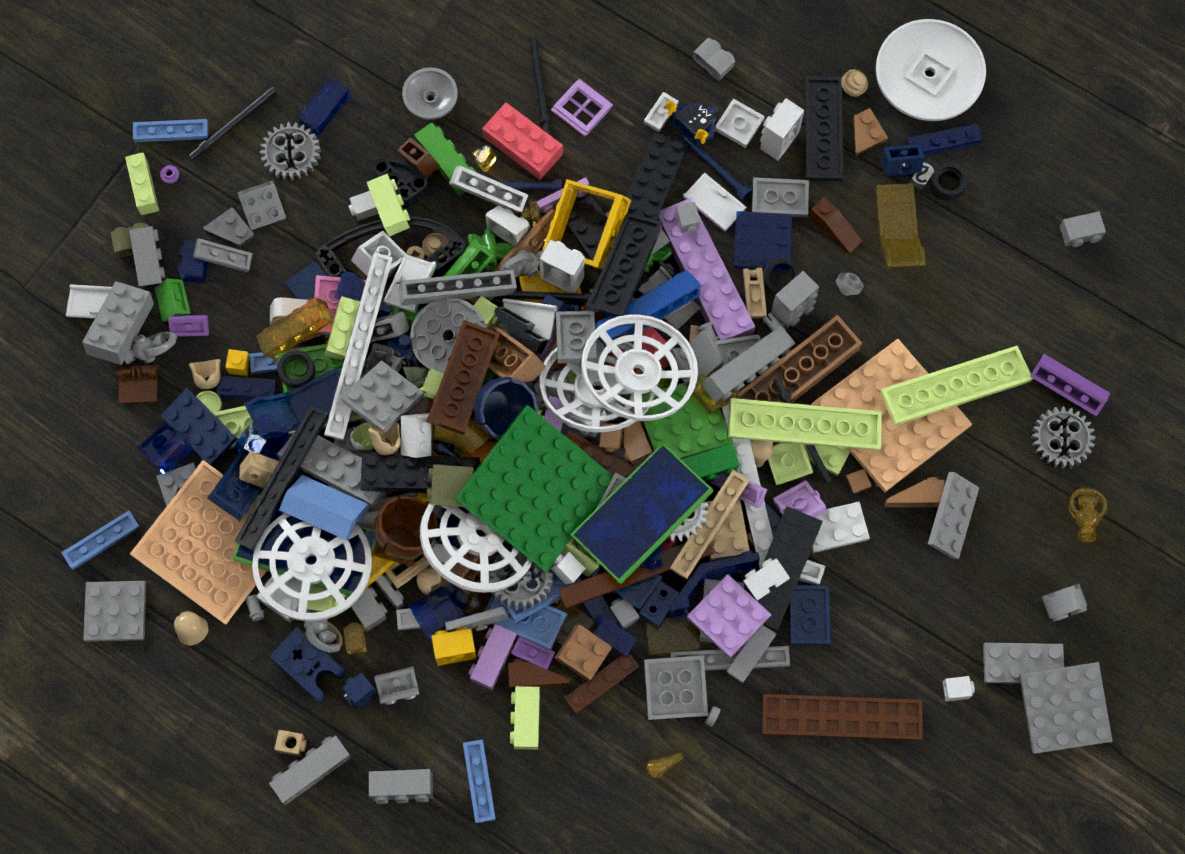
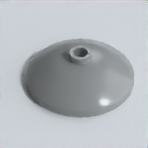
[402,68,458,120]

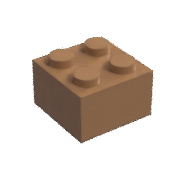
[554,624,612,680]

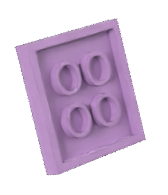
[687,574,771,658]

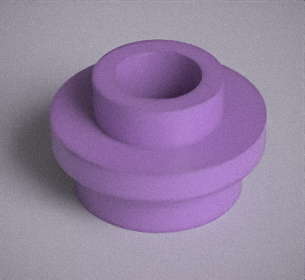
[160,165,179,184]

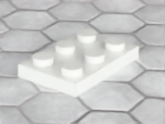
[812,502,870,553]

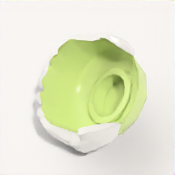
[350,422,374,450]

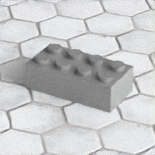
[82,281,154,365]

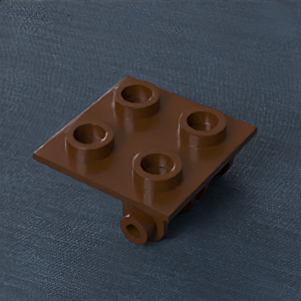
[117,365,158,403]

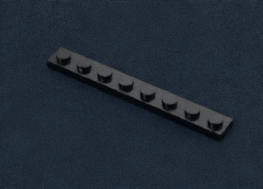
[235,405,329,551]

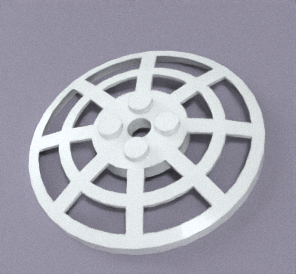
[581,315,698,421]
[540,338,655,432]
[420,504,532,593]
[252,513,372,621]

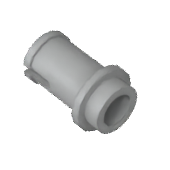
[763,313,786,331]
[245,595,265,621]

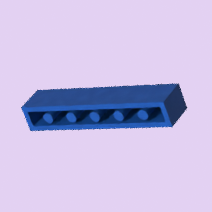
[595,270,701,347]

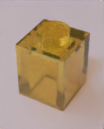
[343,623,368,655]

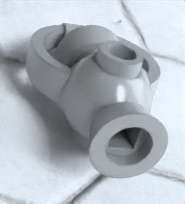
[499,250,544,278]
[124,332,177,364]
[297,609,343,653]

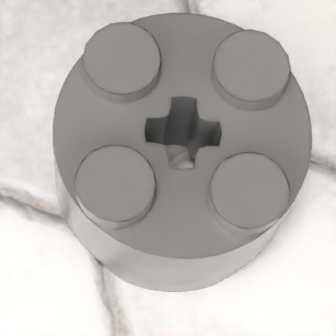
[1042,584,1088,622]

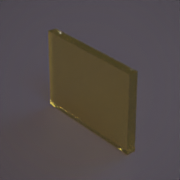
[646,616,700,656]

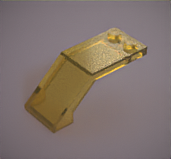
[876,184,926,268]

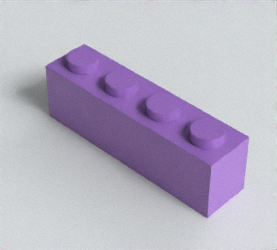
[1030,354,1110,416]

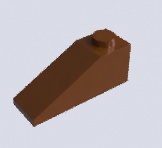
[809,197,862,254]
[508,659,569,690]

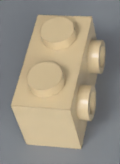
[239,451,279,488]

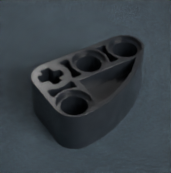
[373,158,428,208]

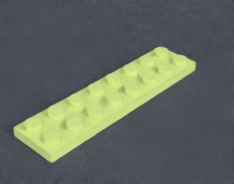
[880,346,1033,426]
[728,398,882,451]

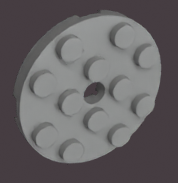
[410,298,487,373]

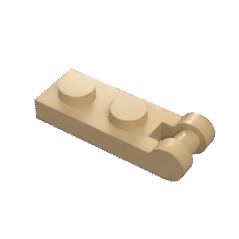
[743,268,767,319]

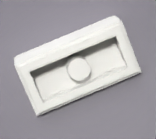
[799,560,825,585]

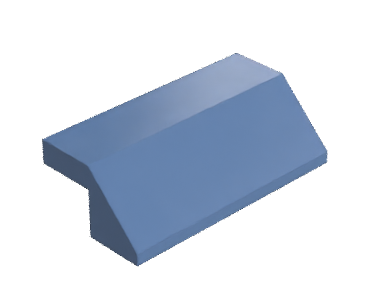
[279,475,370,540]

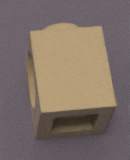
[274,730,307,757]

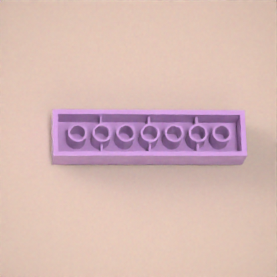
[658,198,755,340]

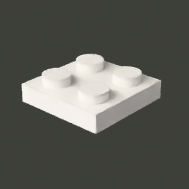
[715,99,765,148]

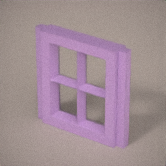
[551,79,613,137]

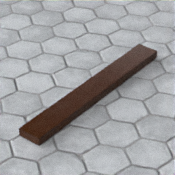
[559,543,714,609]

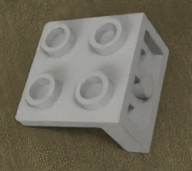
[238,181,286,230]
[670,330,724,385]

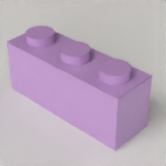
[469,624,517,691]

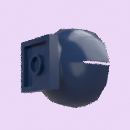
[472,377,538,439]

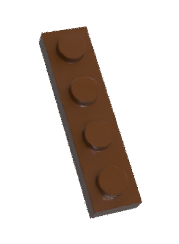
[564,651,640,714]

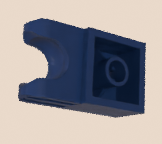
[269,627,347,702]

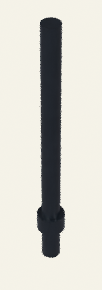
[529,37,551,136]
[188,87,277,161]
[494,291,592,303]
[773,377,832,483]

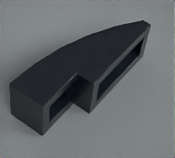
[494,307,548,355]

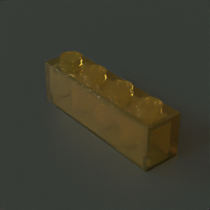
[256,297,334,359]

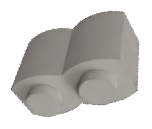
[693,38,735,81]

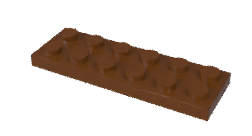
[426,320,500,436]

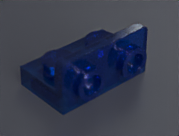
[594,616,637,655]

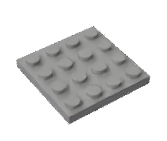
[1019,662,1113,754]

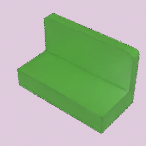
[155,279,191,322]

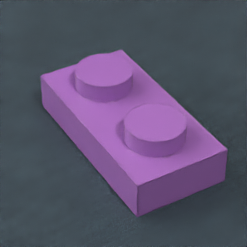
[168,315,209,336]
[511,636,555,670]

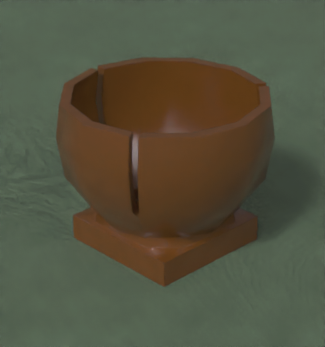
[374,496,438,567]

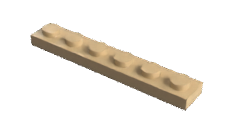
[670,470,750,580]

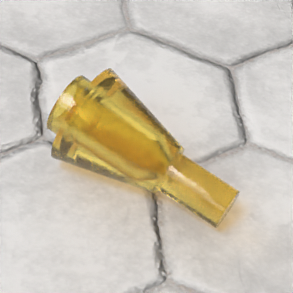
[647,752,683,779]

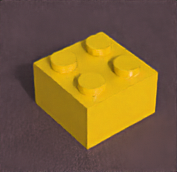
[432,627,477,666]

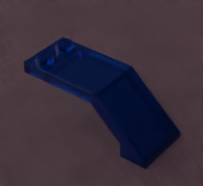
[244,368,341,438]
[668,551,760,618]

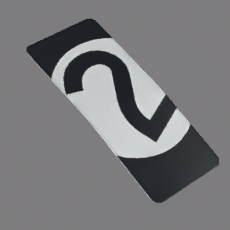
[910,157,939,190]

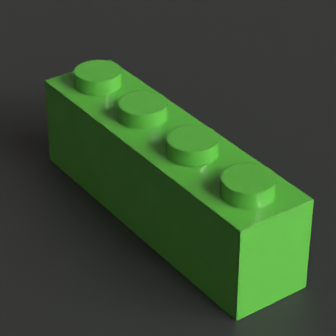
[414,123,476,196]
[443,239,494,277]

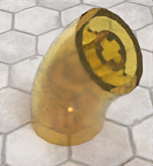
[432,414,492,457]

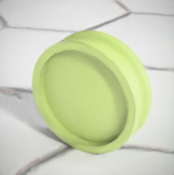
[197,391,222,412]

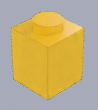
[226,349,250,377]

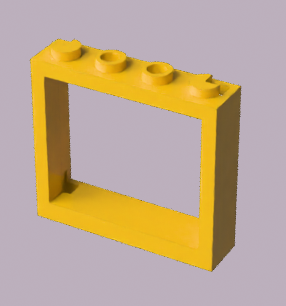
[542,179,631,270]

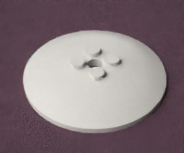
[876,19,986,121]

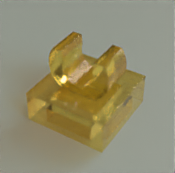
[472,145,497,172]
[521,201,540,226]

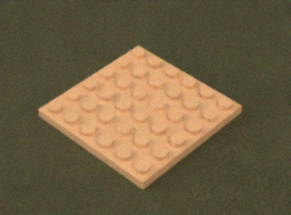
[811,339,972,492]
[130,460,297,625]

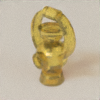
[1069,487,1107,542]

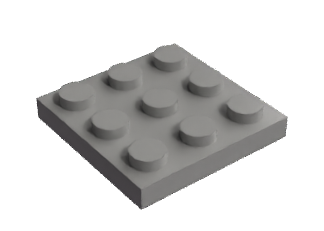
[341,360,424,434]
[83,581,146,642]
[644,656,708,720]

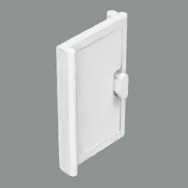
[683,173,747,232]
[383,254,436,313]
[66,285,112,319]
[500,298,557,340]

